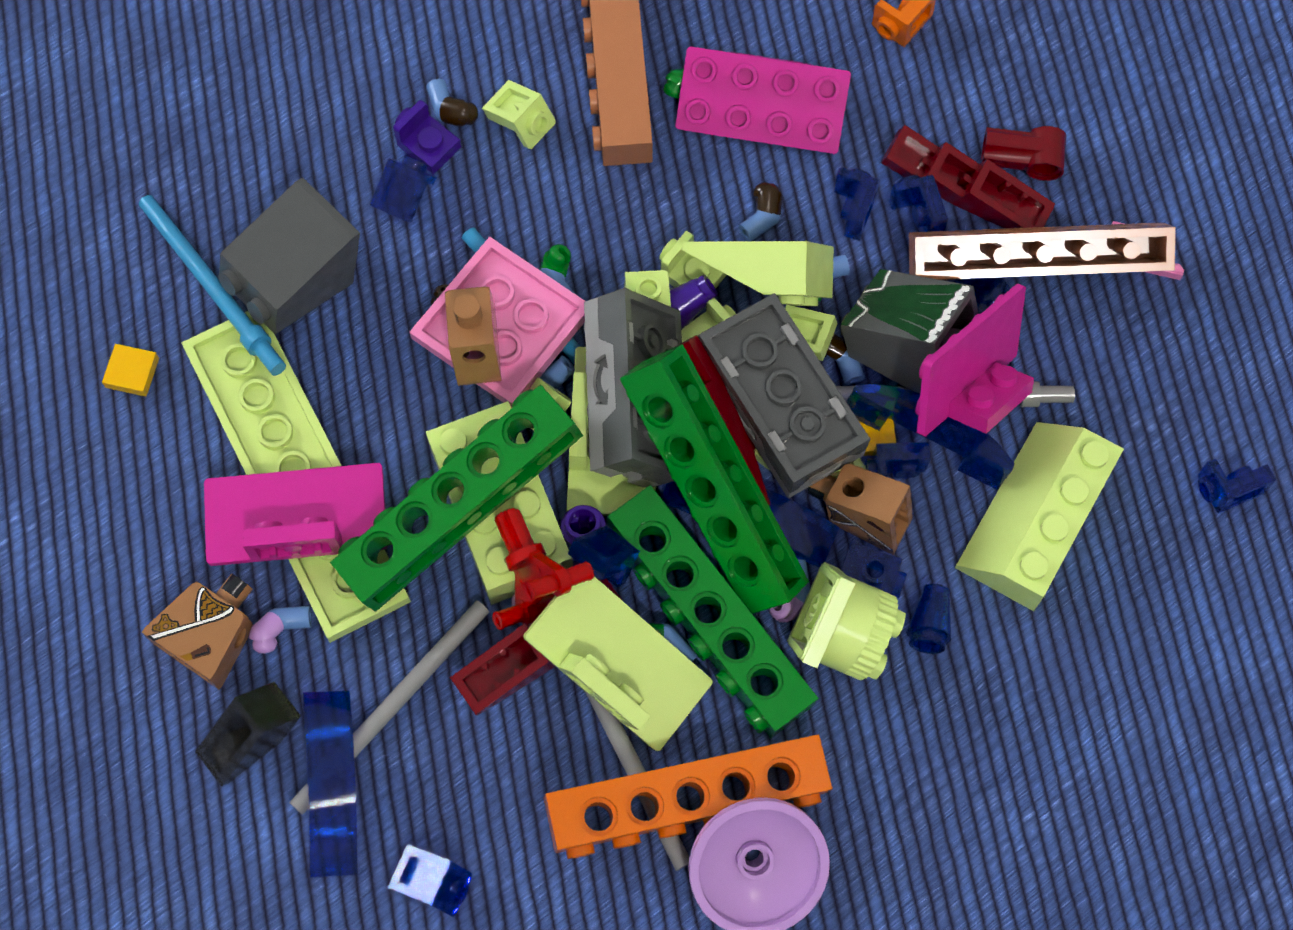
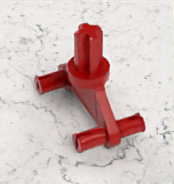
[492,508,594,630]

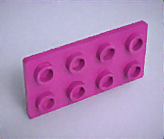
[675,47,851,154]
[915,283,1034,437]
[204,463,387,566]

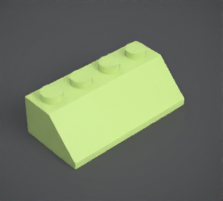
[955,422,1124,611]

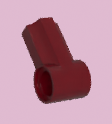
[981,126,1067,181]

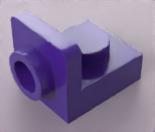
[393,100,461,175]

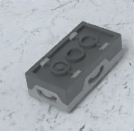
[584,288,682,487]
[698,293,870,499]

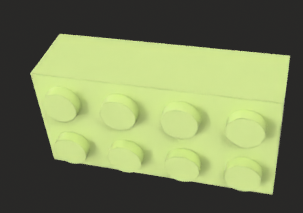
[426,401,573,605]

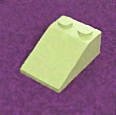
[682,241,834,306]

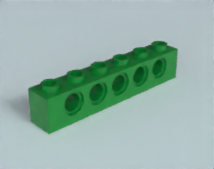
[620,344,809,614]
[330,384,584,612]
[605,485,819,738]

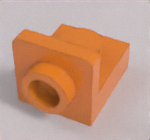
[872,0,936,47]

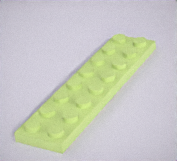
[181,311,411,643]

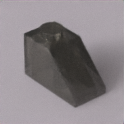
[195,682,301,787]

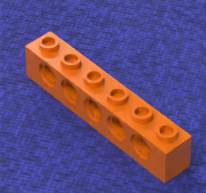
[544,734,832,859]

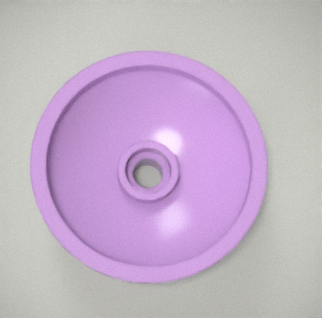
[688,798,830,930]

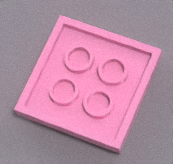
[409,236,585,408]

